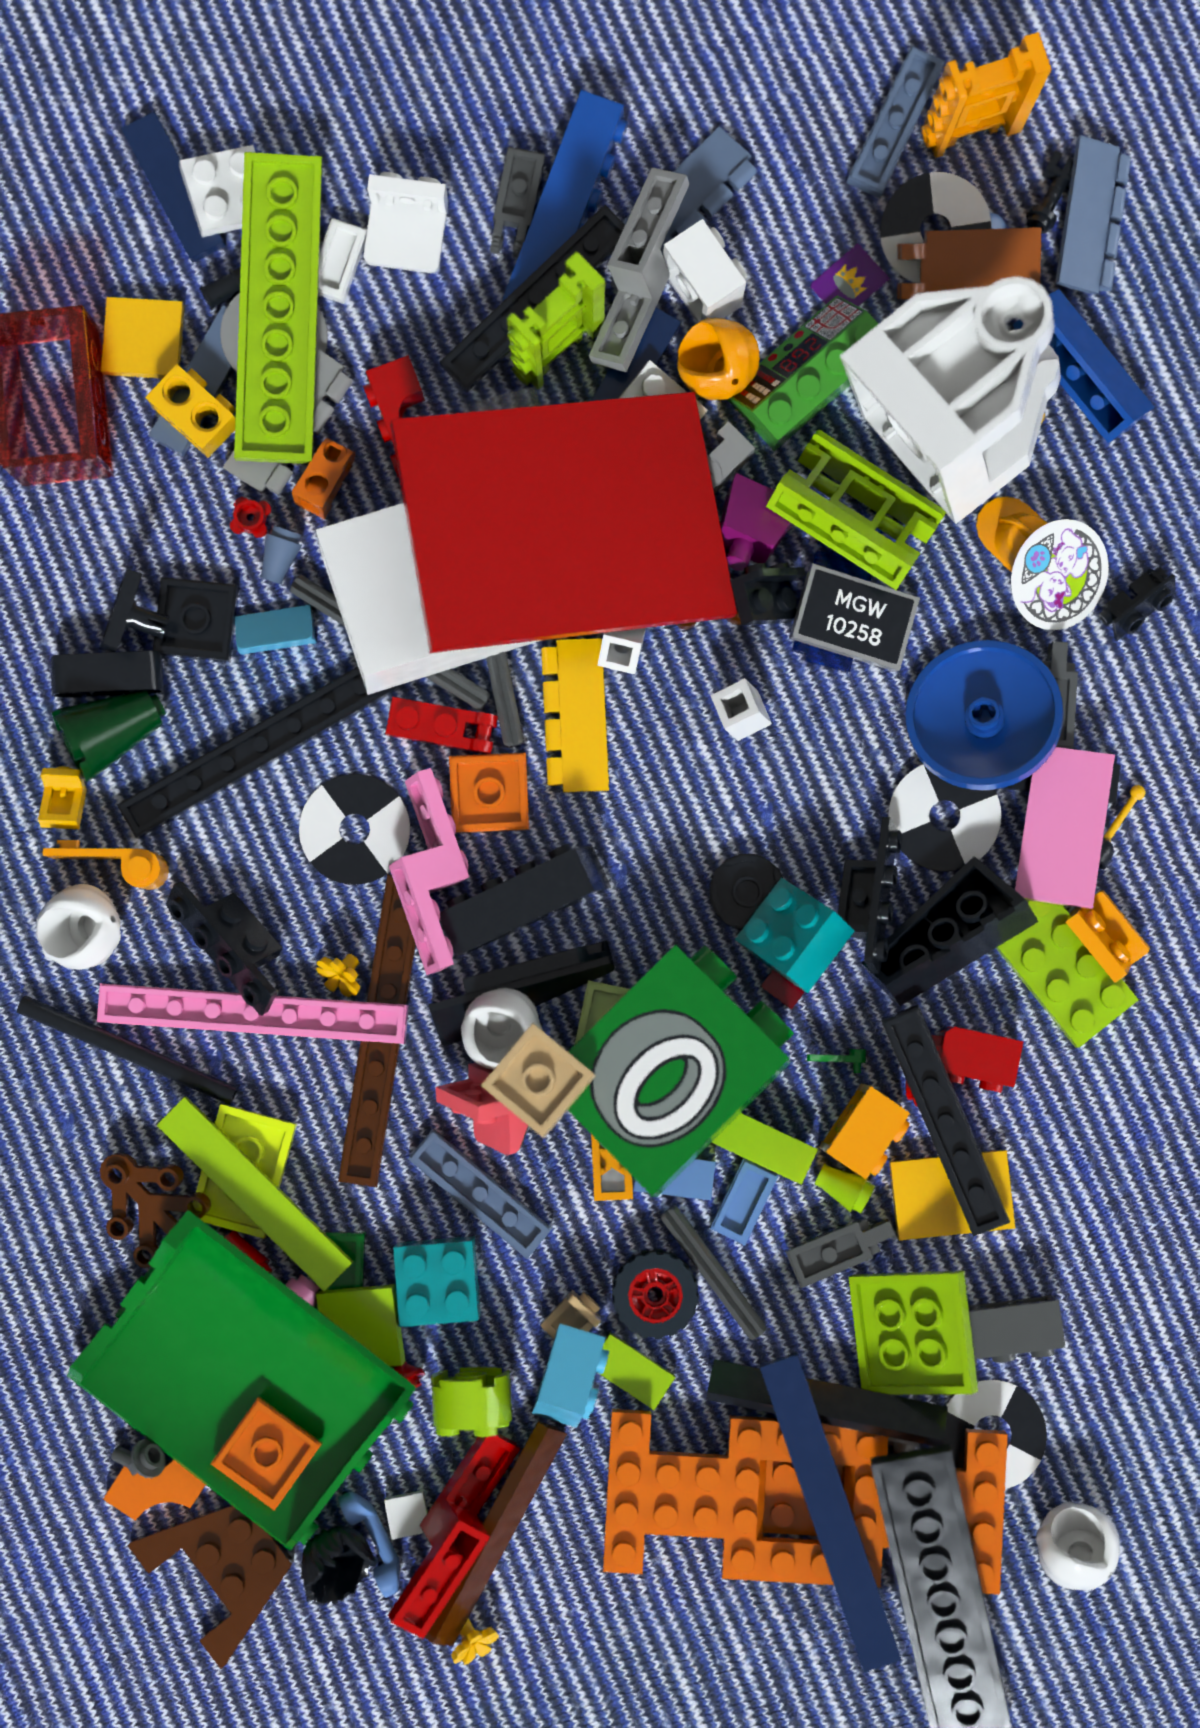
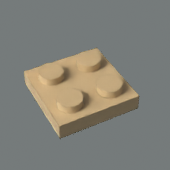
[481,1023,596,1138]

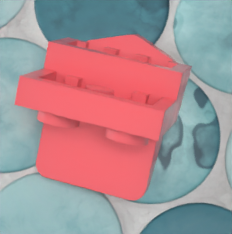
[436,1063,529,1155]

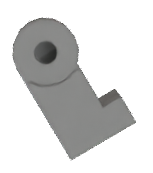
[707,421,755,494]

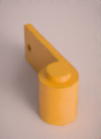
[43,840,169,890]

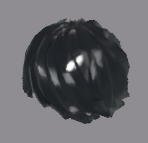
[301,1525,379,1605]

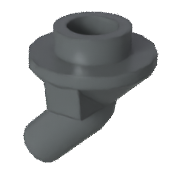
[111,1439,166,1478]

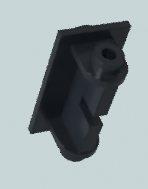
[1098,567,1176,641]

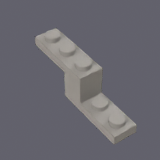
[589,167,690,372]

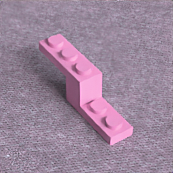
[389,768,469,975]

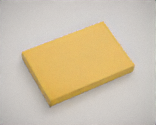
[889,1150,1016,1241]

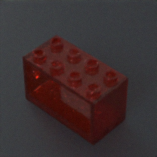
[0,305,114,486]

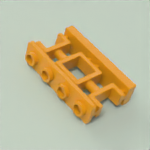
[921,32,1052,158]

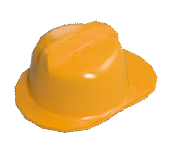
[976,496,1048,572]

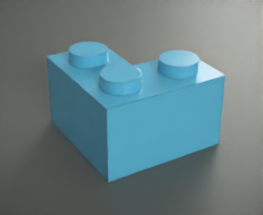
[532,1324,609,1428]

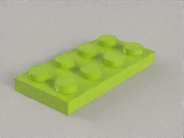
[996,900,1138,1048]

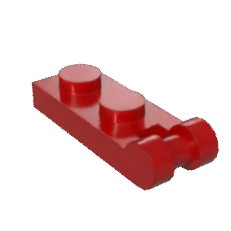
[385,697,498,754]

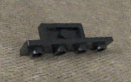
[838,817,902,974]
[166,881,282,1016]

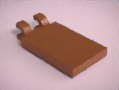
[897,227,1042,300]

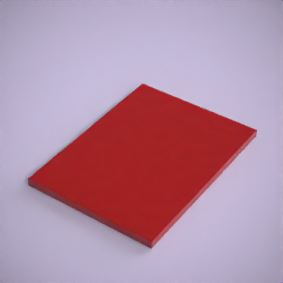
[390,392,737,653]

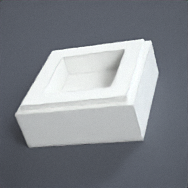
[384,1490,428,1540]

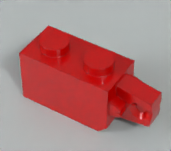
[932,1026,1024,1093]

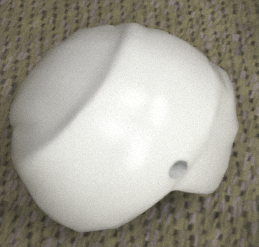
[36,884,121,970]
[461,988,542,1070]
[1036,1502,1120,1590]

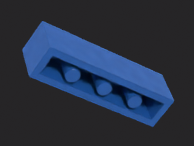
[1012,289,1155,444]

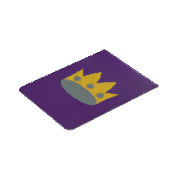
[810,243,890,307]

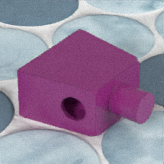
[720,473,792,571]

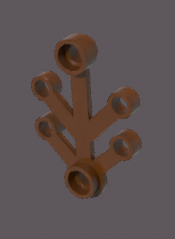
[100,1153,211,1268]

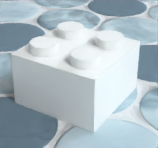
[663,219,747,322]

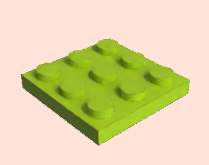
[848,1271,978,1395]

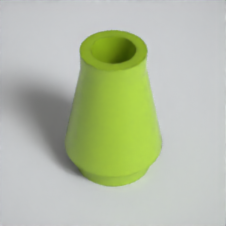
[814,1164,875,1214]

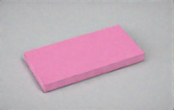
[1015,747,1115,909]

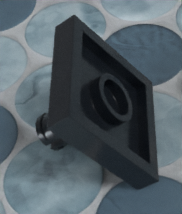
[99,569,169,652]

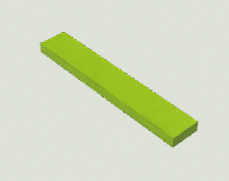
[157,1096,353,1291]

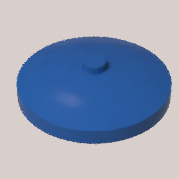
[906,640,1063,790]

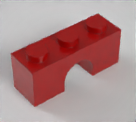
[363,355,425,478]

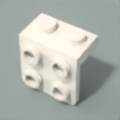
[364,172,449,273]

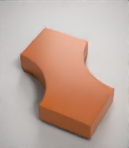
[103,1460,206,1521]

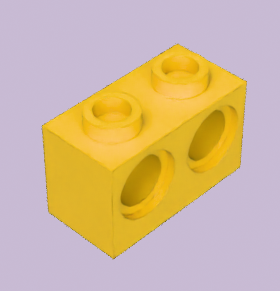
[145,364,236,458]

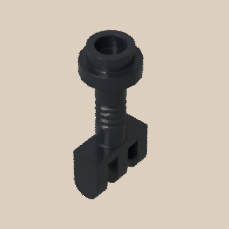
[1026,150,1074,234]

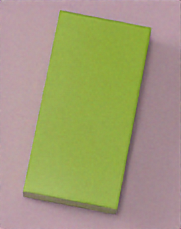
[598,1332,676,1410]

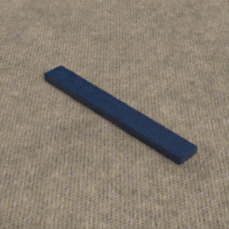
[759,1352,902,1673]

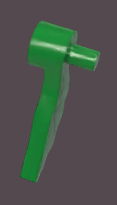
[807,1049,866,1073]

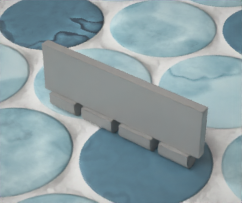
[223,348,353,495]

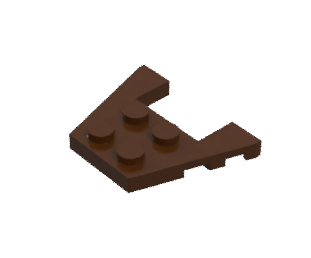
[127,1504,294,1669]

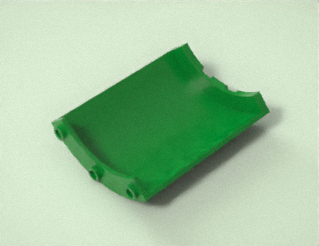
[67,1210,417,1550]

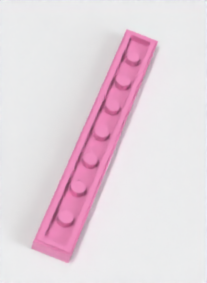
[97,983,409,1044]

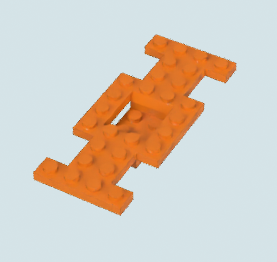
[603,1409,1008,1595]

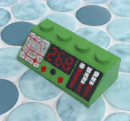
[727,296,878,452]

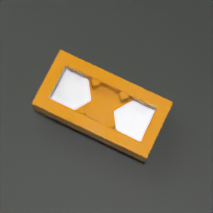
[591,1135,633,1201]

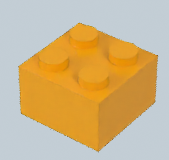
[818,1083,910,1179]

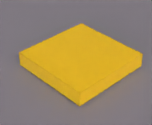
[101,297,185,379]

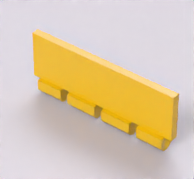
[541,638,609,793]

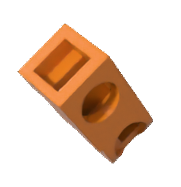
[292,438,356,519]

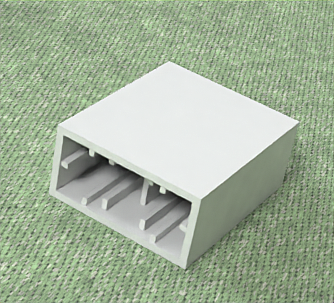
[316,503,542,695]

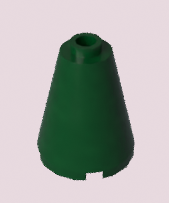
[51,690,166,782]

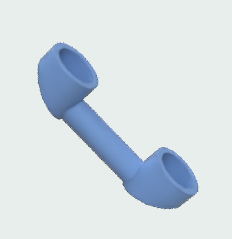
[338,1491,401,1598]

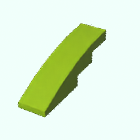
[712,1113,818,1185]

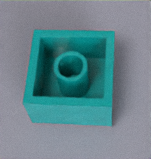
[735,877,855,993]
[393,1236,481,1327]

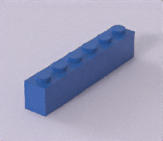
[502,90,628,302]

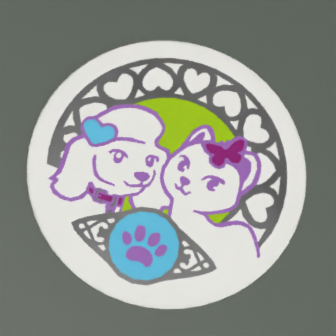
[1011,519,1108,630]

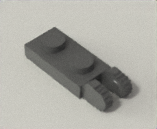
[490,146,546,258]

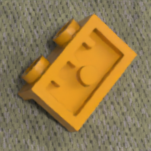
[1065,890,1150,983]

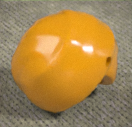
[677,318,760,400]

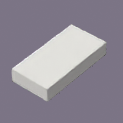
[318,218,367,304]

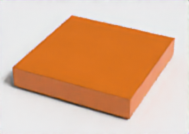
[449,753,529,834]
[211,1396,323,1511]

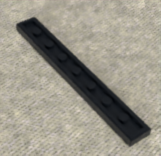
[117,666,404,839]

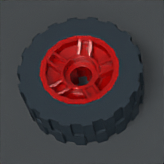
[612,1249,699,1340]

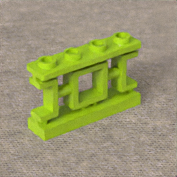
[507,252,605,390]
[766,430,946,590]

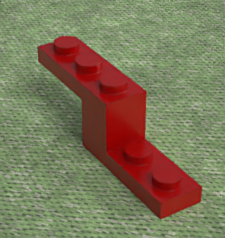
[387,1433,520,1639]

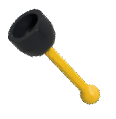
[1099,785,1146,870]

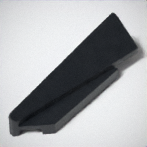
[428,940,615,1046]

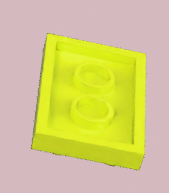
[192,1104,297,1239]

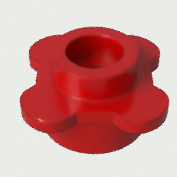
[230,497,272,538]

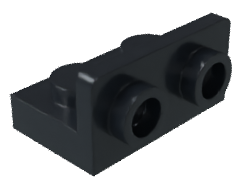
[730,563,806,625]

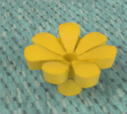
[316,954,360,997]
[451,1619,499,1665]

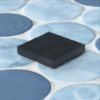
[153,577,239,662]

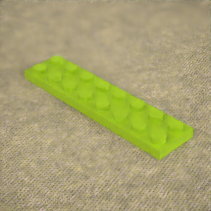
[234,152,322,464]

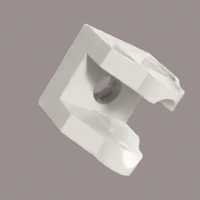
[840,276,1061,524]

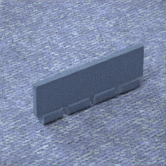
[622,126,757,255]
[1055,135,1131,295]

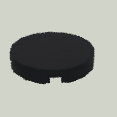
[709,854,783,930]

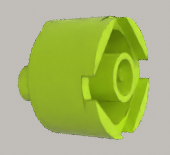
[431,1366,512,1437]

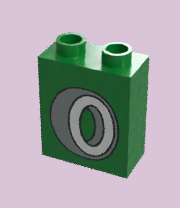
[568,944,794,1197]

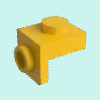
[38,766,87,829]

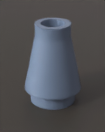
[260,525,302,585]

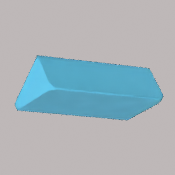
[235,605,317,655]

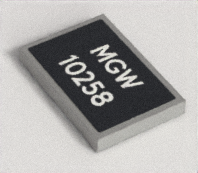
[789,563,920,672]

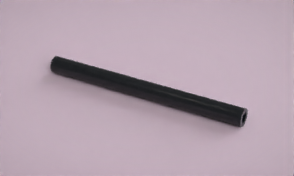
[17,995,238,1105]

